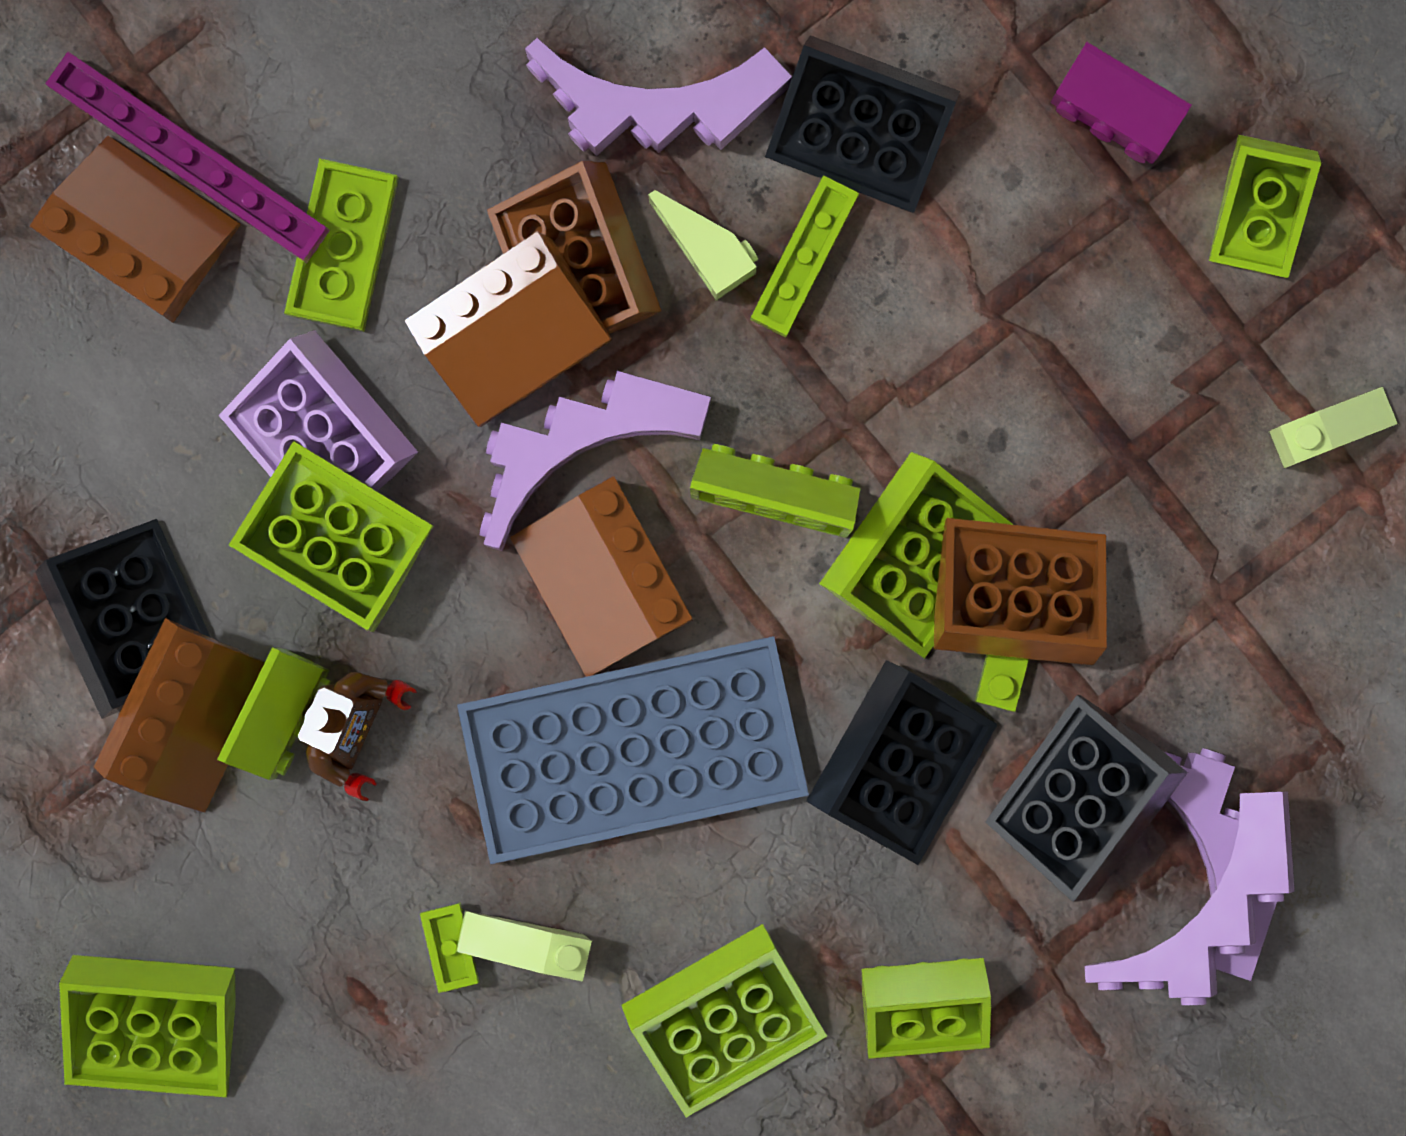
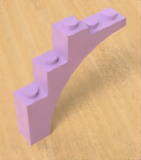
[525,38,792,156]
[479,371,711,551]
[1163,748,1277,981]
[1085,792,1295,1005]

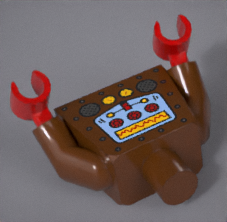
[298,672,417,801]

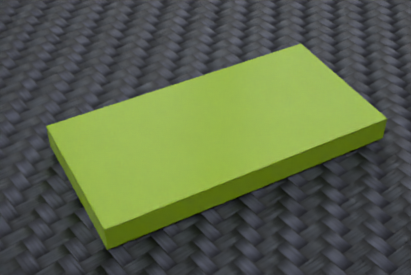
[284,158,399,332]

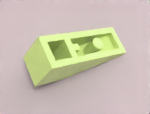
[648,190,758,300]
[1269,387,1398,468]
[456,911,592,981]

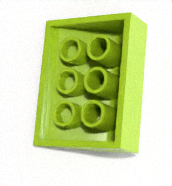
[229,441,433,633]
[690,444,860,538]
[819,452,1013,659]
[621,924,827,1118]
[59,955,236,1097]

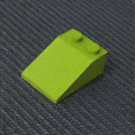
[1209,135,1321,278]

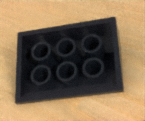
[765,35,960,213]
[35,519,211,719]
[806,660,998,865]
[985,695,1188,902]

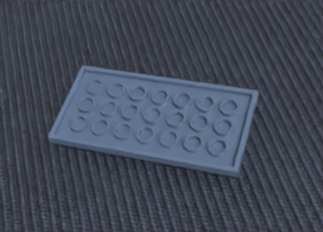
[457,636,809,864]

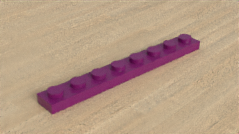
[45,52,330,263]

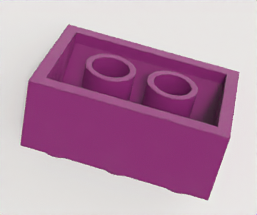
[1050,42,1192,164]

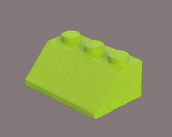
[217,647,331,780]
[861,958,991,1059]

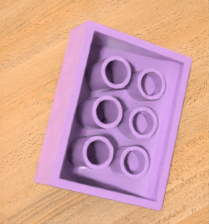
[219,330,418,491]

